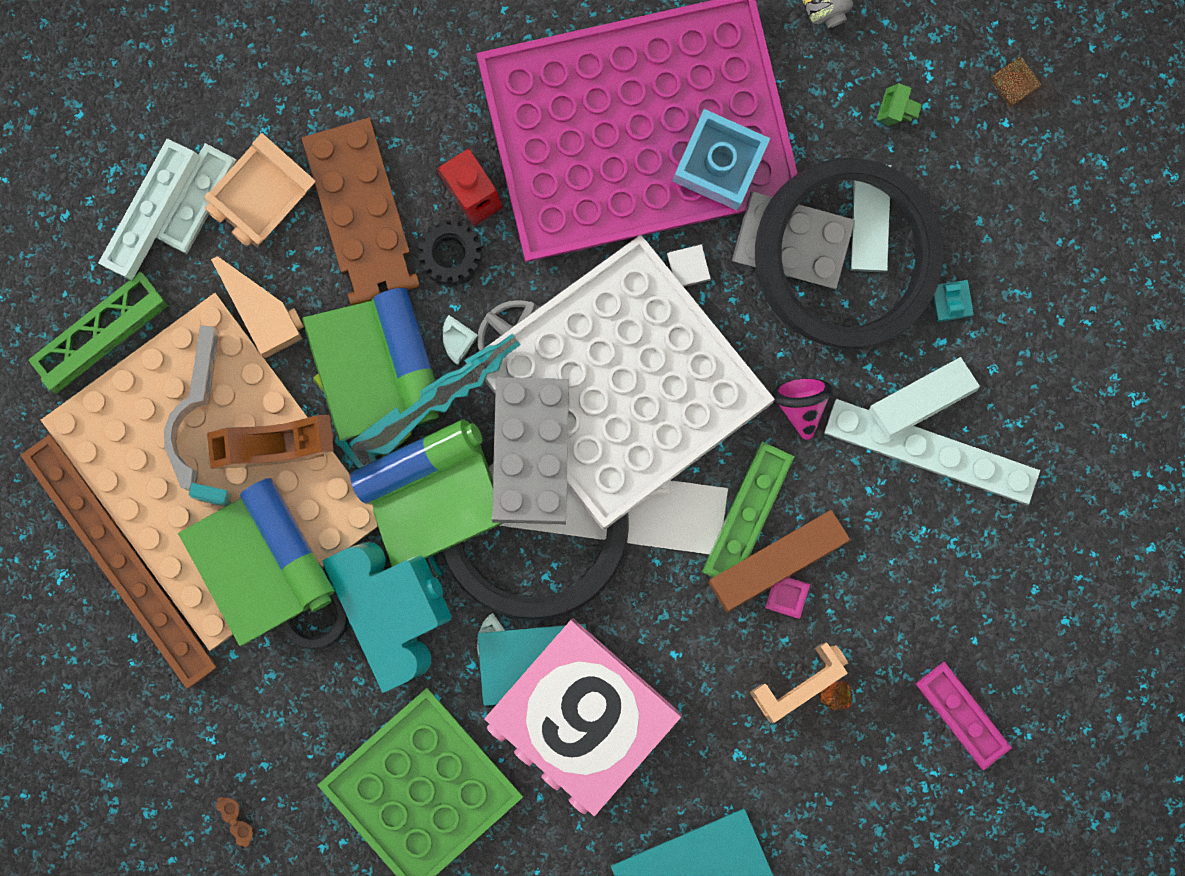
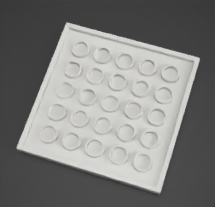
[476,235,775,531]

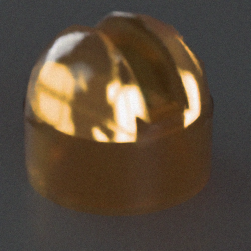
[821,681,853,710]

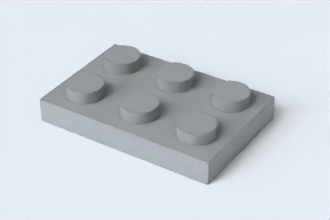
[732,192,855,289]

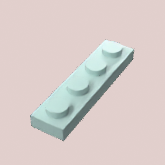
[98,139,201,281]

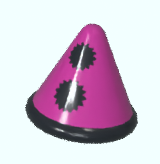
[772,378,833,440]

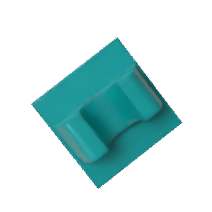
[933,280,974,322]

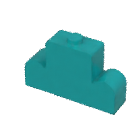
[322,542,452,693]

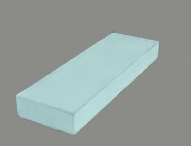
[156,143,237,254]
[850,165,891,273]
[869,357,980,439]

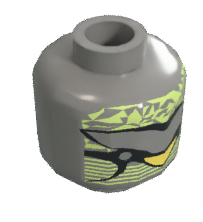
[802,0,853,29]

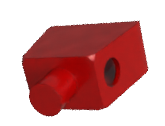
[437,148,503,227]

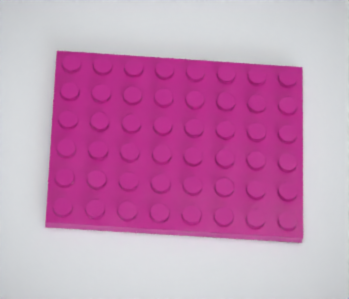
[476,0,798,263]

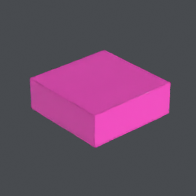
[765,578,810,619]

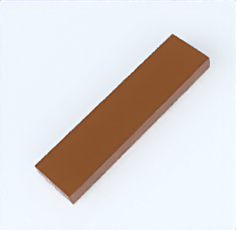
[708,510,850,613]

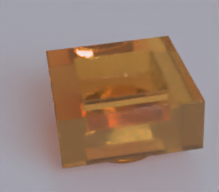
[990,57,1041,108]

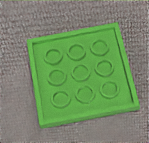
[317,688,523,876]

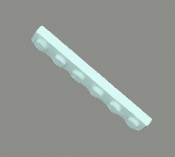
[823,399,1040,505]

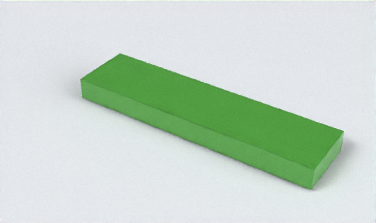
[702,442,794,578]

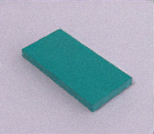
[611,808,773,876]

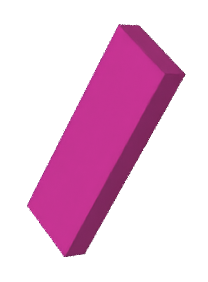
[915,662,1012,770]

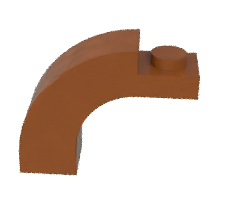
[207,415,333,469]

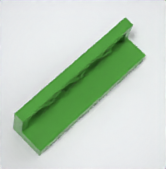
[28,272,169,394]

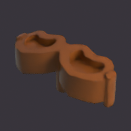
[216,797,253,847]

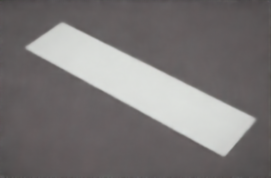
[488,464,728,554]

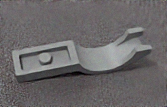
[164,325,219,491]

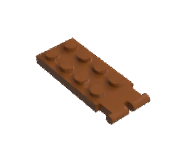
[301,117,420,306]

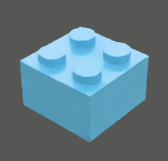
[672,109,770,210]

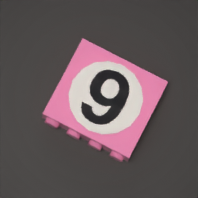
[485,618,682,816]

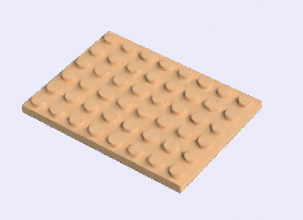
[41,293,378,651]

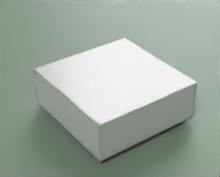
[667,244,711,287]

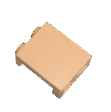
[204,133,316,248]
[749,643,848,723]

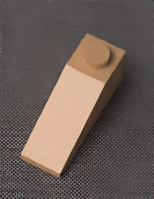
[211,256,304,359]

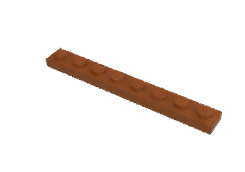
[20,434,218,689]

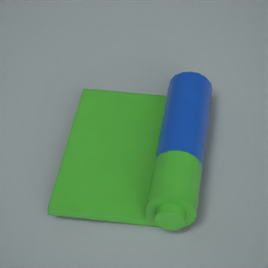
[302,288,443,441]
[350,419,503,567]
[178,478,334,647]

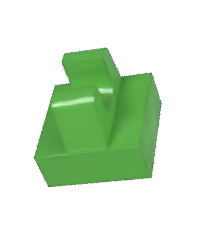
[876,83,922,126]

